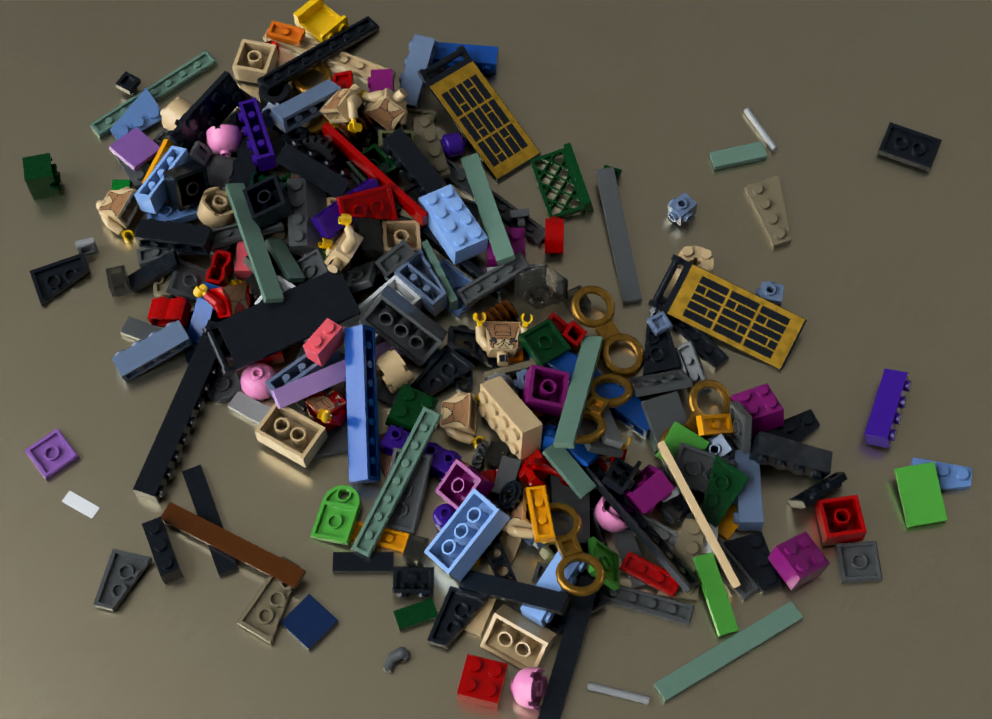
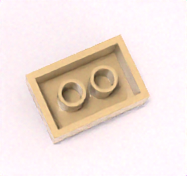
[254,403,328,468]

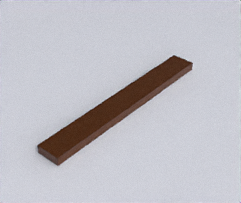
[161,502,306,590]

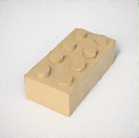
[478,376,543,460]

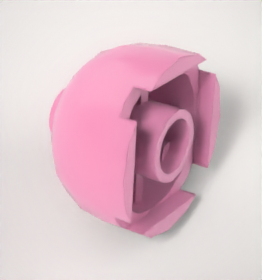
[206,124,243,157]
[240,362,277,402]
[595,496,629,533]
[510,667,548,710]

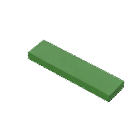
[692,552,739,637]

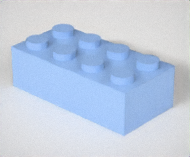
[418,184,488,265]
[424,488,511,582]

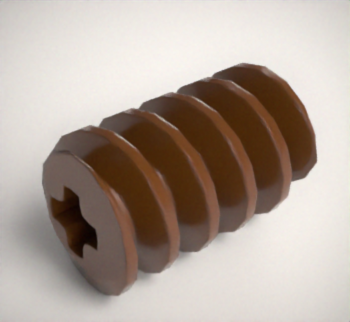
[334,110,374,144]
[477,299,519,323]

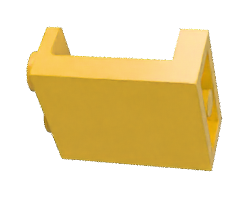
[293,0,349,43]

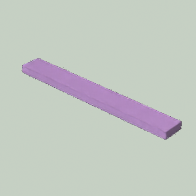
[271,341,404,409]

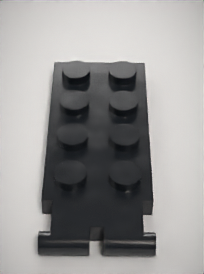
[167,71,246,153]

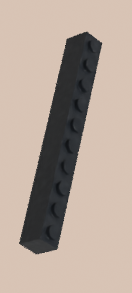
[133,320,227,503]

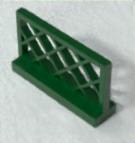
[530,143,594,218]

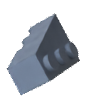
[394,249,449,317]

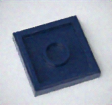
[280,594,339,651]

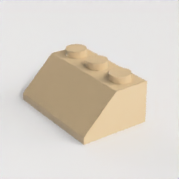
[480,604,557,670]

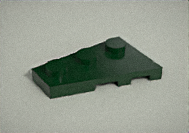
[701,455,749,528]

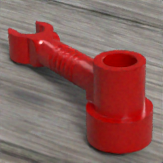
[526,456,569,486]

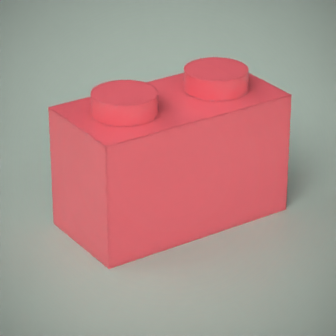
[303,318,345,367]

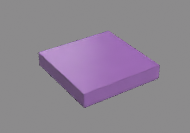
[109,127,160,171]
[25,428,80,481]

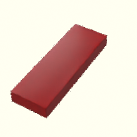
[619,551,680,598]

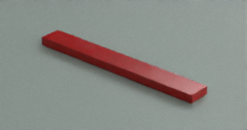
[322,122,427,227]

